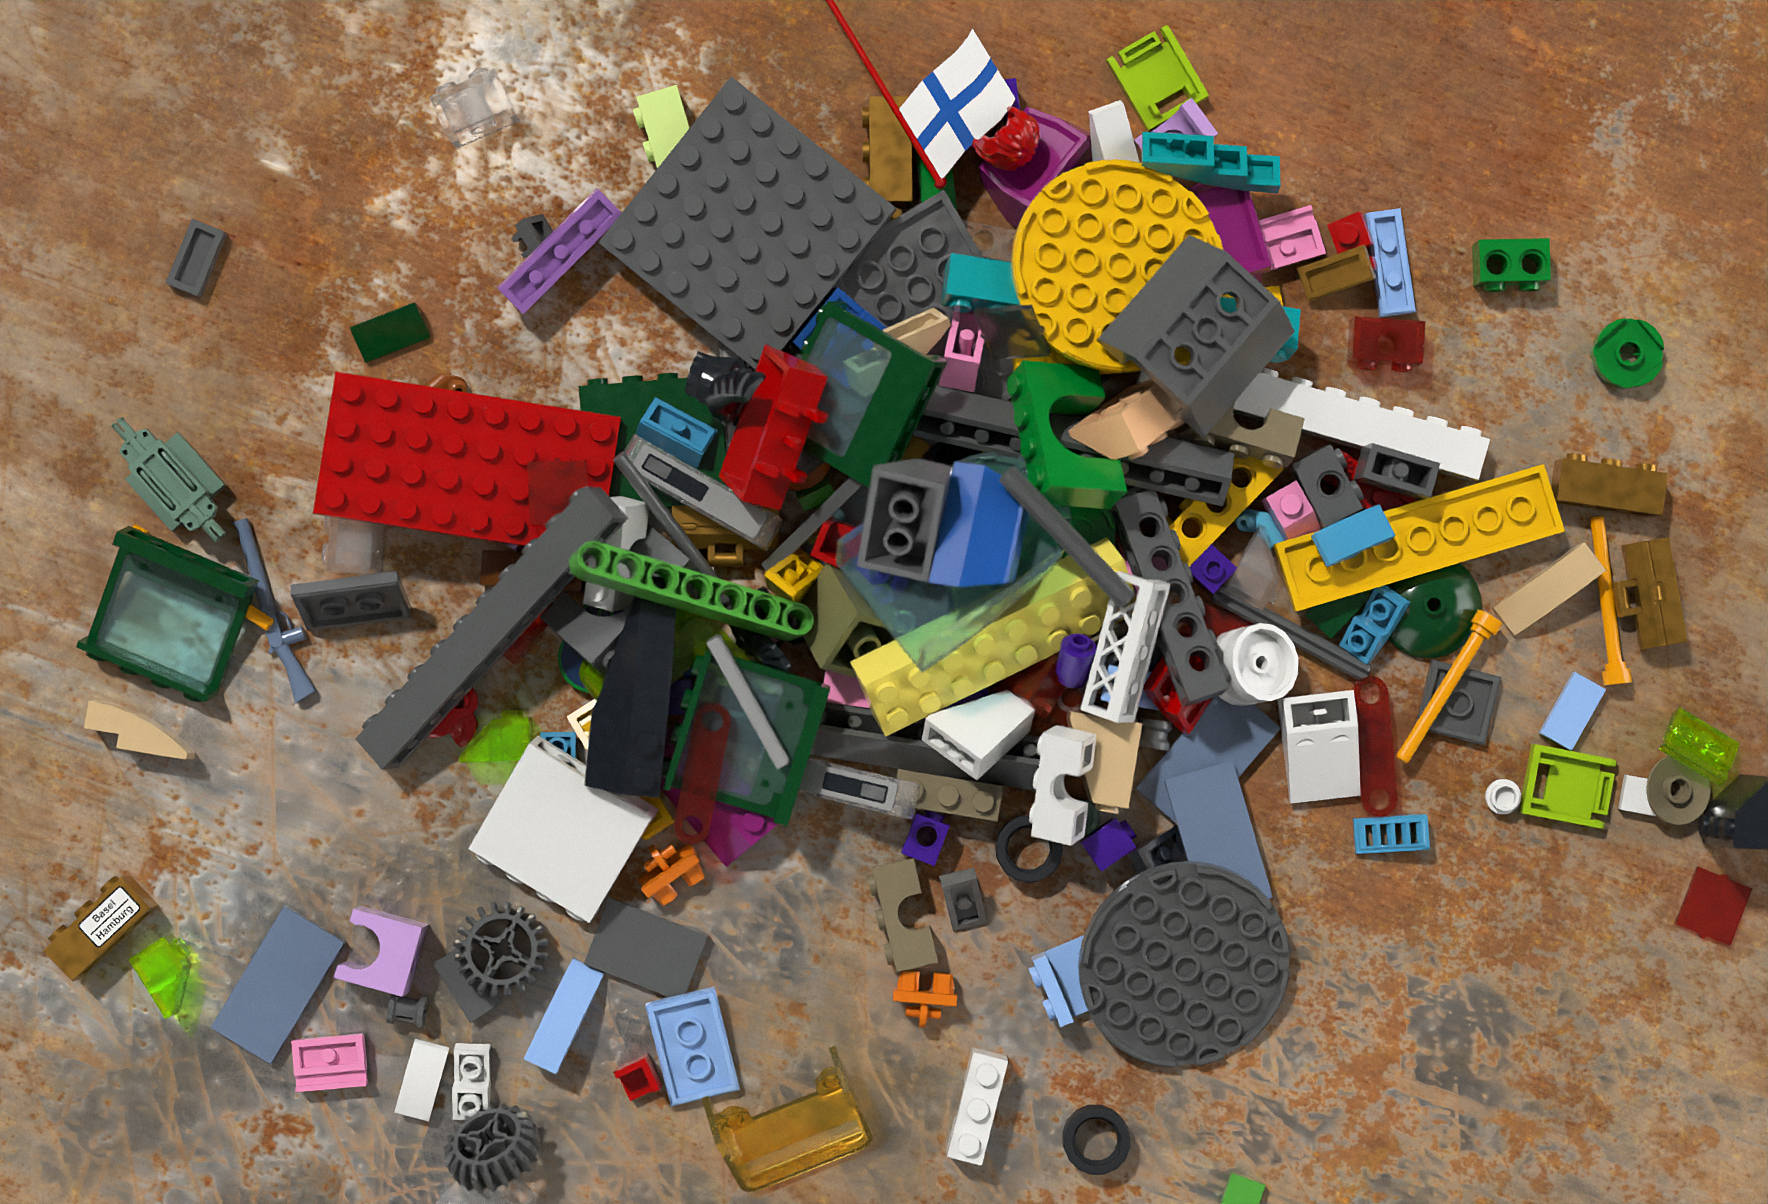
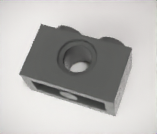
[1353,443,1440,500]
[1289,445,1364,528]

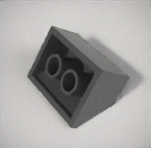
[857,459,953,582]

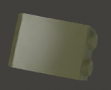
[792,563,914,678]

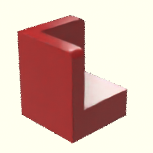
[810,516,863,569]
[613,1053,663,1101]

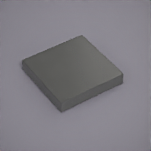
[1415,660,1501,745]

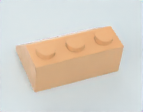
[1068,379,1185,460]

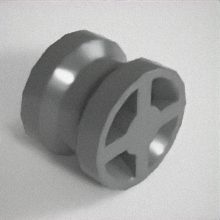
[1138,717,1173,751]

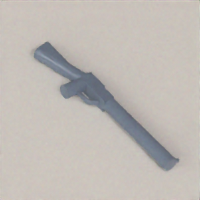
[231,518,316,704]

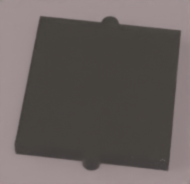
[974,305,1051,360]

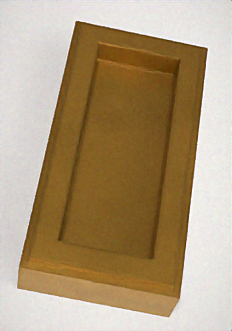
[1297,245,1376,302]

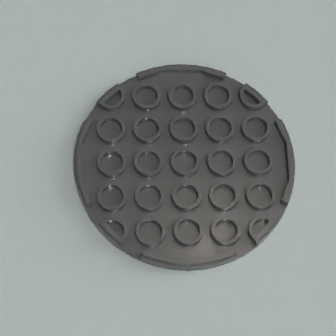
[1078,861,1290,1067]

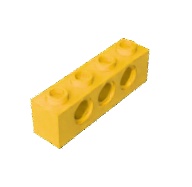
[1153,456,1284,566]

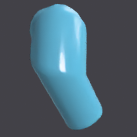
[1235,509,1285,548]

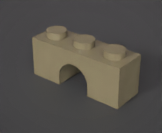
[1186,402,1305,468]
[894,769,1003,822]
[867,857,938,972]

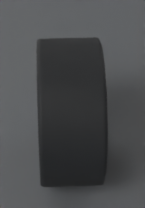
[995,815,1063,883]
[1062,1104,1130,1175]

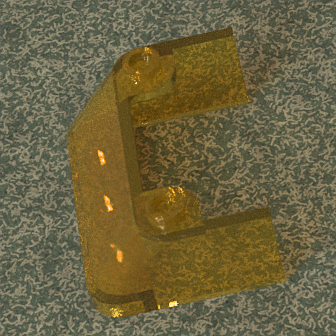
[702,1046,873,1192]

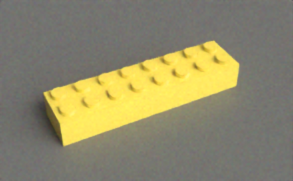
[850,537,1137,737]

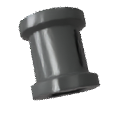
[386,994,429,1028]

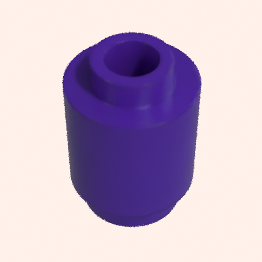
[1056,633,1097,688]

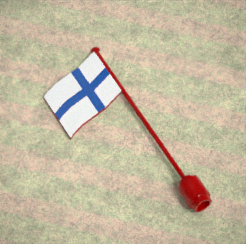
[825,0,1015,189]

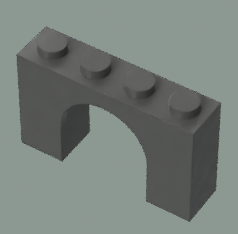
[540,523,702,677]

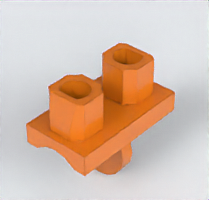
[638,842,705,906]
[893,969,957,1028]

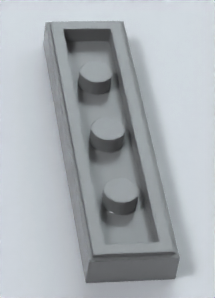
[707,634,789,769]

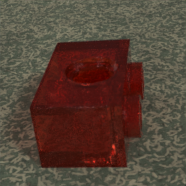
[1347,316,1426,373]

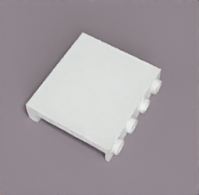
[469,736,659,923]

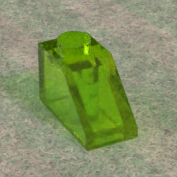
[459,710,533,763]
[128,934,191,1020]

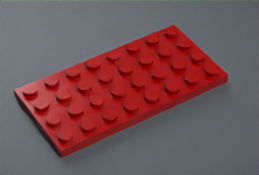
[313,371,621,547]

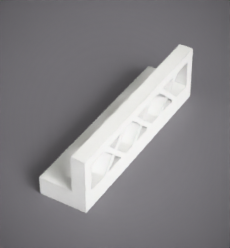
[1081,571,1171,723]

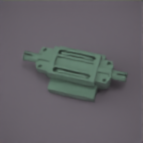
[111,417,227,543]

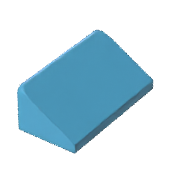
[636,397,718,468]

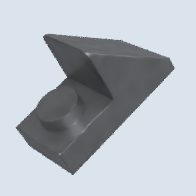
[939,868,987,931]

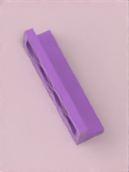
[497,188,621,314]

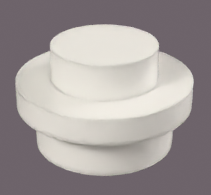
[1485,779,1521,814]

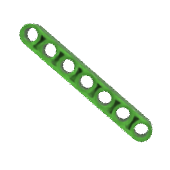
[569,541,814,641]

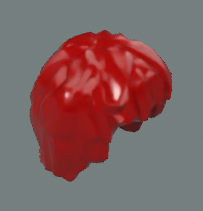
[972,106,1040,171]

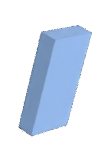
[1539,672,1606,751]

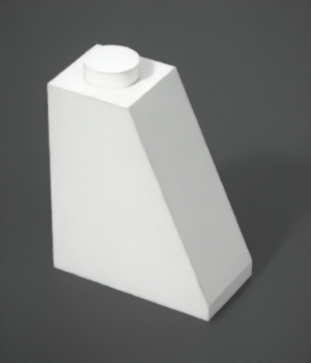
[922,690,1035,780]

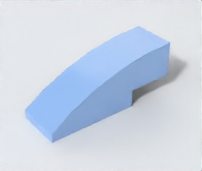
[524,958,605,1074]

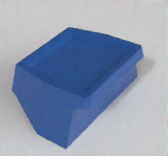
[929,462,1029,587]

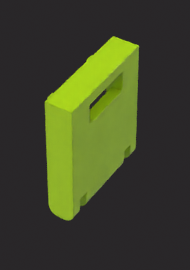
[1106,25,1209,132]
[1519,744,1617,829]

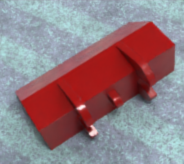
[719,344,829,510]

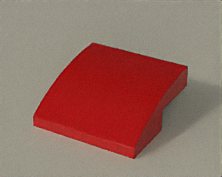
[1143,632,1213,735]

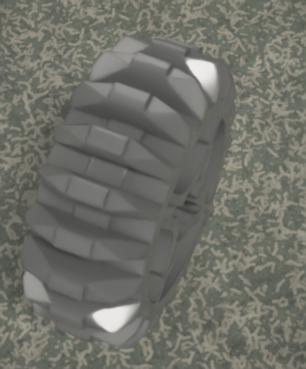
[453,902,549,998]
[443,1103,541,1194]

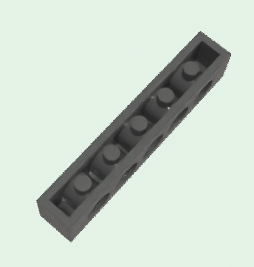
[1109,490,1230,708]

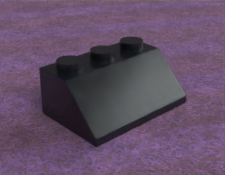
[1698,774,1768,850]

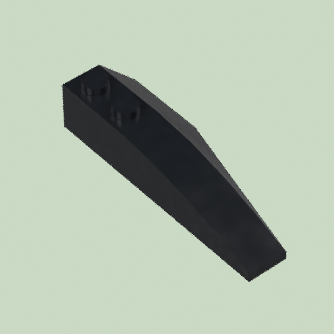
[584,575,676,798]

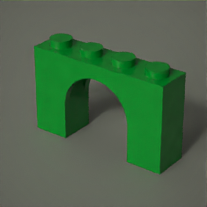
[1007,360,1127,509]

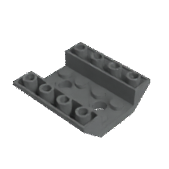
[1096,235,1295,437]

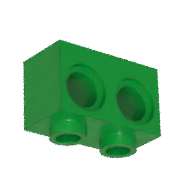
[1472,238,1551,292]

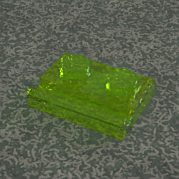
[1659,707,1740,786]

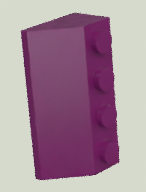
[660,717,777,867]

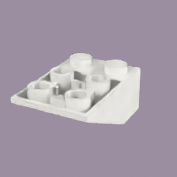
[1277,690,1361,804]

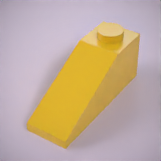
[764,548,824,603]

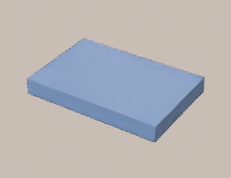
[645,986,740,1107]

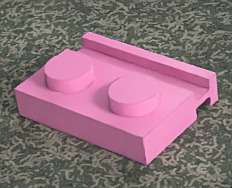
[1259,205,1326,273]
[291,1033,369,1092]

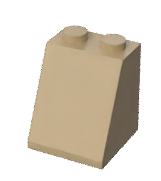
[1066,711,1142,814]

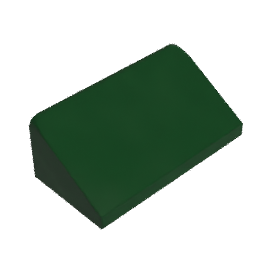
[350,302,431,363]

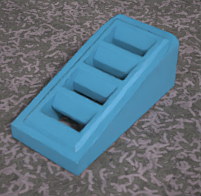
[1352,813,1430,854]

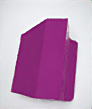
[979,107,1092,228]
[1188,183,1272,283]

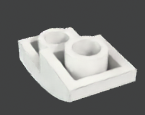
[394,1039,449,1121]
[452,1043,491,1120]

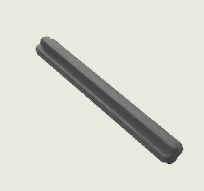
[999,467,1134,607]
[1211,584,1371,682]

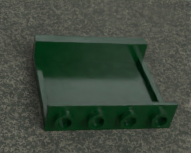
[579,373,730,510]

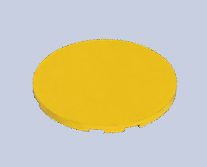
[1011,159,1223,373]

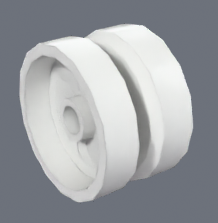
[1215,623,1298,706]

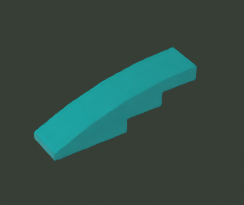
[1142,132,1281,194]

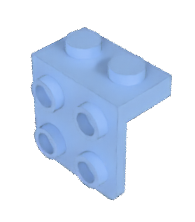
[1028,935,1088,1027]

